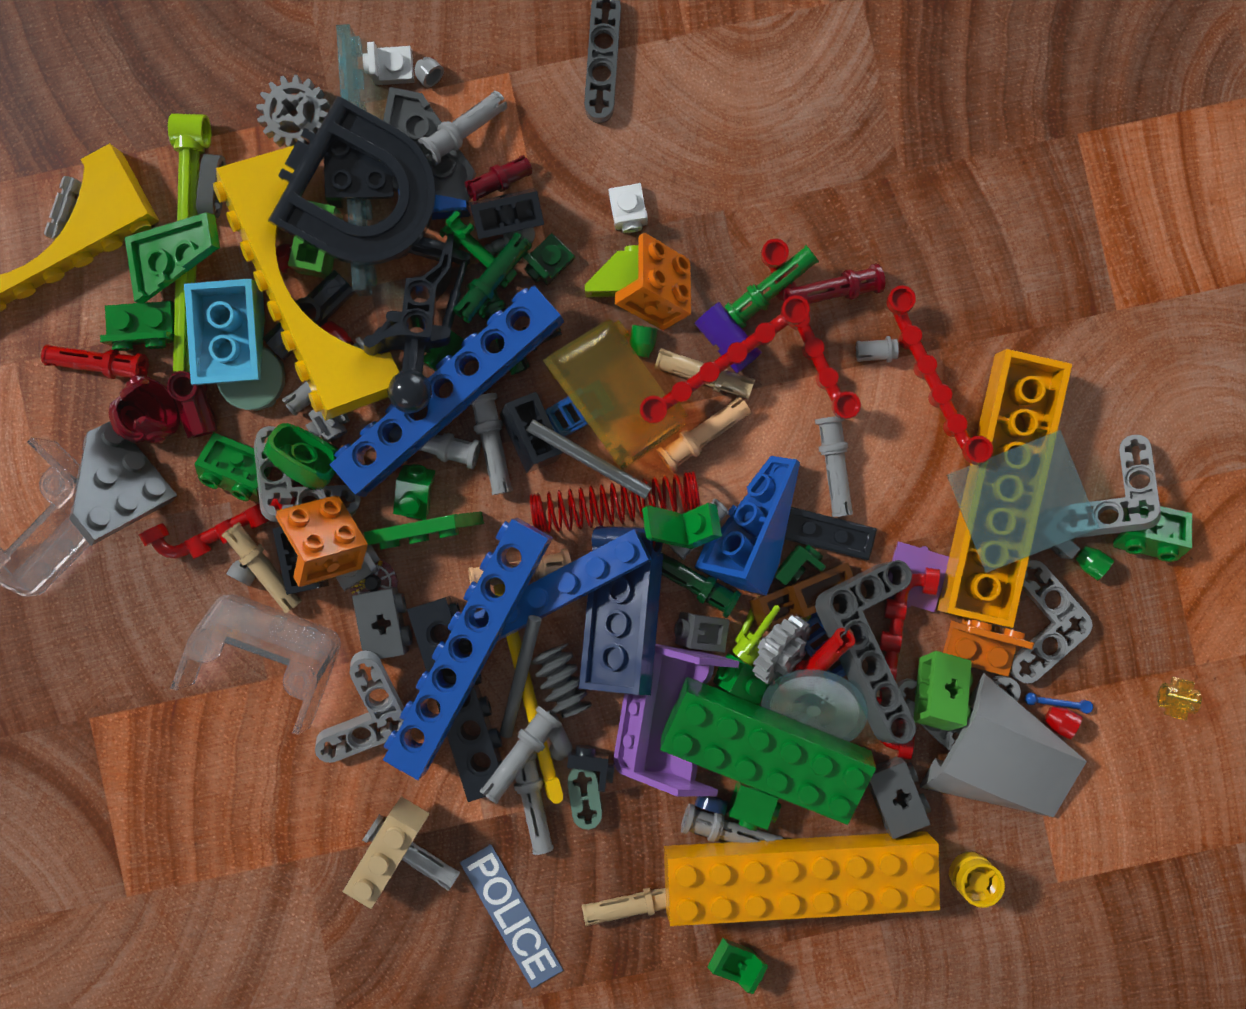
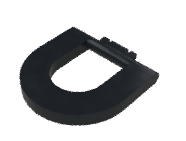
[268,96,436,265]

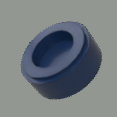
[694,796,729,815]

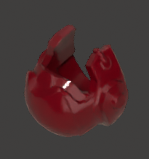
[108,375,180,444]

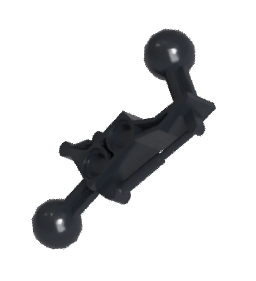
[363,219,470,414]

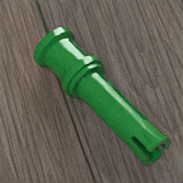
[725,245,819,328]

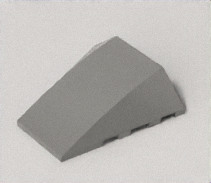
[920,673,1087,817]

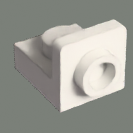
[363,42,414,85]
[608,183,648,233]

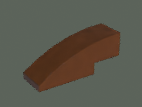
[748,562,854,631]

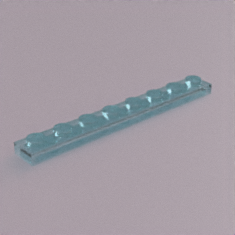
[336,24,377,296]

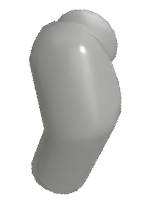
[546,710,572,761]

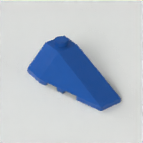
[695,456,800,595]

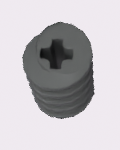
[531,643,592,718]

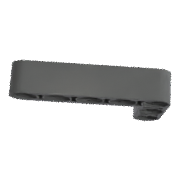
[815,560,916,744]

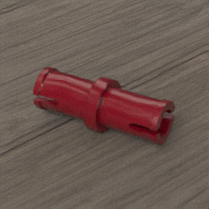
[465,155,532,202]

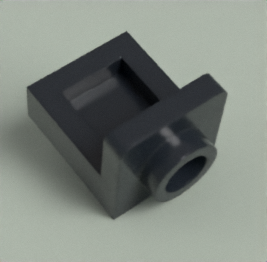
[567,745,615,792]

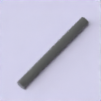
[527,419,651,499]
[499,615,542,738]

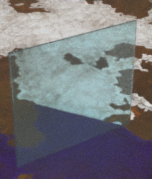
[947,430,1100,573]

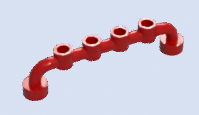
[761,238,861,420]
[886,285,993,465]
[640,295,810,424]
[139,483,305,559]
[876,567,940,760]

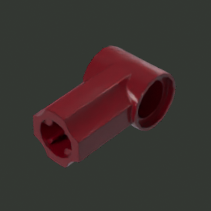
[167,371,218,439]

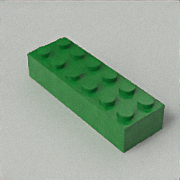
[660,677,876,825]

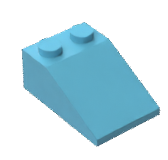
[184,278,265,385]

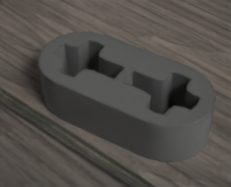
[196,154,226,218]

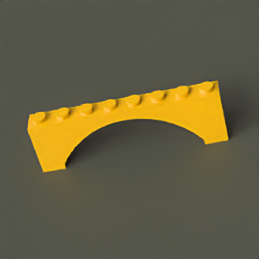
[0,143,159,312]
[213,145,399,421]

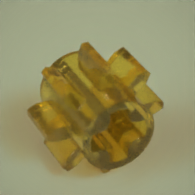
[1157,677,1202,720]

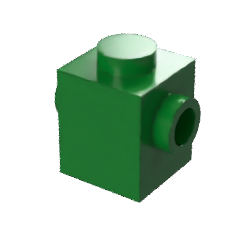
[728,781,781,831]

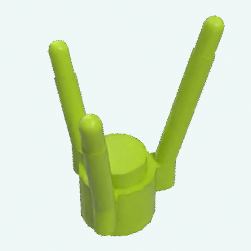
[732,596,811,666]

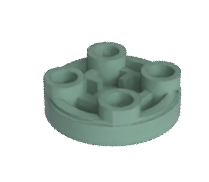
[217,347,285,411]

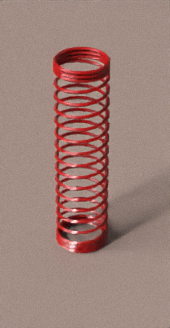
[530,471,700,534]

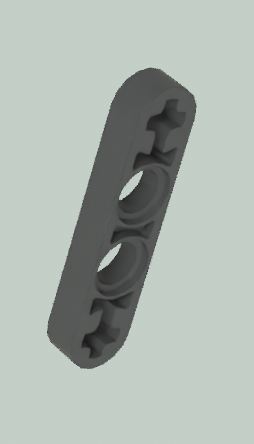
[584,0,621,123]

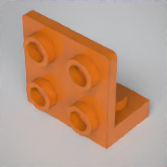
[615,233,691,330]
[276,495,368,587]
[943,617,1034,677]

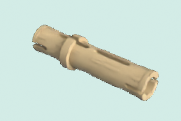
[655,348,755,399]
[221,522,302,613]
[582,888,666,927]

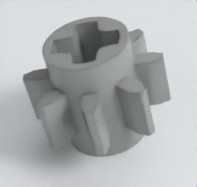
[305,409,350,443]

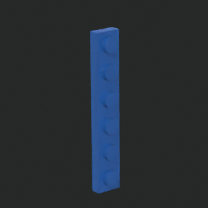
[474,529,652,641]

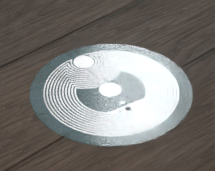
[761,670,868,742]

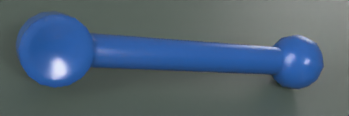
[1024,692,1093,714]

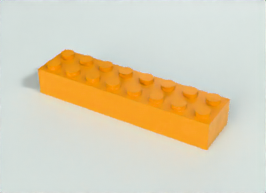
[937,349,1072,628]
[664,831,940,926]

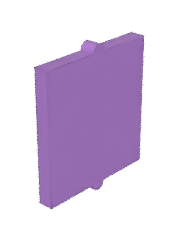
[888,541,949,612]

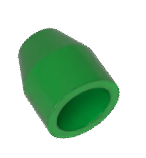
[630,325,658,357]
[1075,546,1114,581]

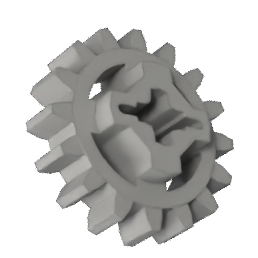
[256,75,330,147]
[752,615,811,685]

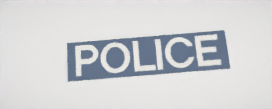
[460,845,563,988]

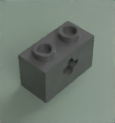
[352,586,413,659]
[868,756,931,839]

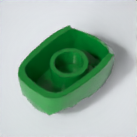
[263,423,336,490]

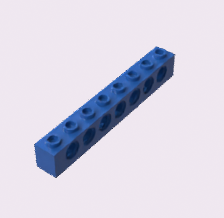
[329,285,564,497]
[383,518,553,780]

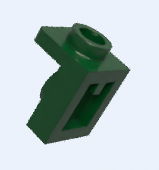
[523,233,575,286]
[774,545,826,585]

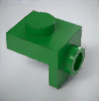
[393,464,436,520]
[713,653,770,705]
[707,938,768,994]

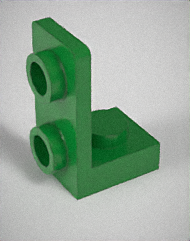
[642,503,722,549]

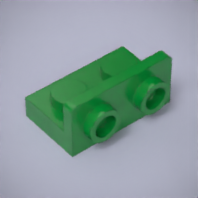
[100,301,175,351]
[194,432,273,503]
[1113,506,1192,562]

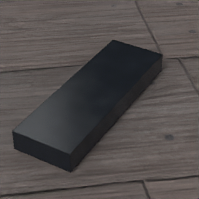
[785,507,877,560]

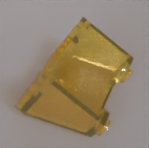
[543,318,688,471]

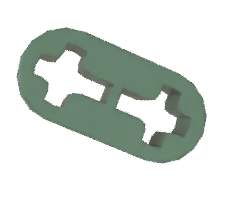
[568,769,602,830]

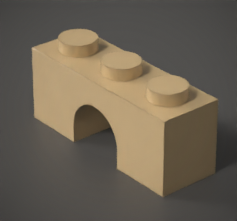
[343,796,429,909]

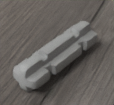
[44,176,82,240]

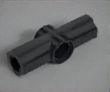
[263,269,356,360]

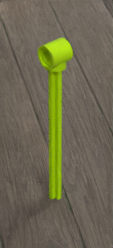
[168,114,212,372]

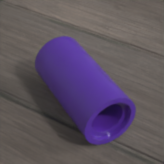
[694,302,762,374]

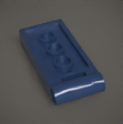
[579,526,664,695]

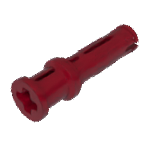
[783,263,886,304]

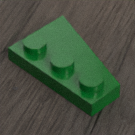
[125,212,220,304]
[364,511,484,550]

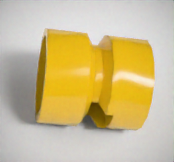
[949,852,1005,908]

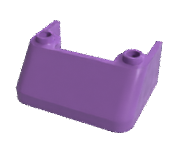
[614,644,739,797]

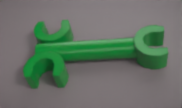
[439,211,518,288]

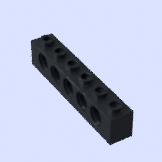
[407,596,503,802]

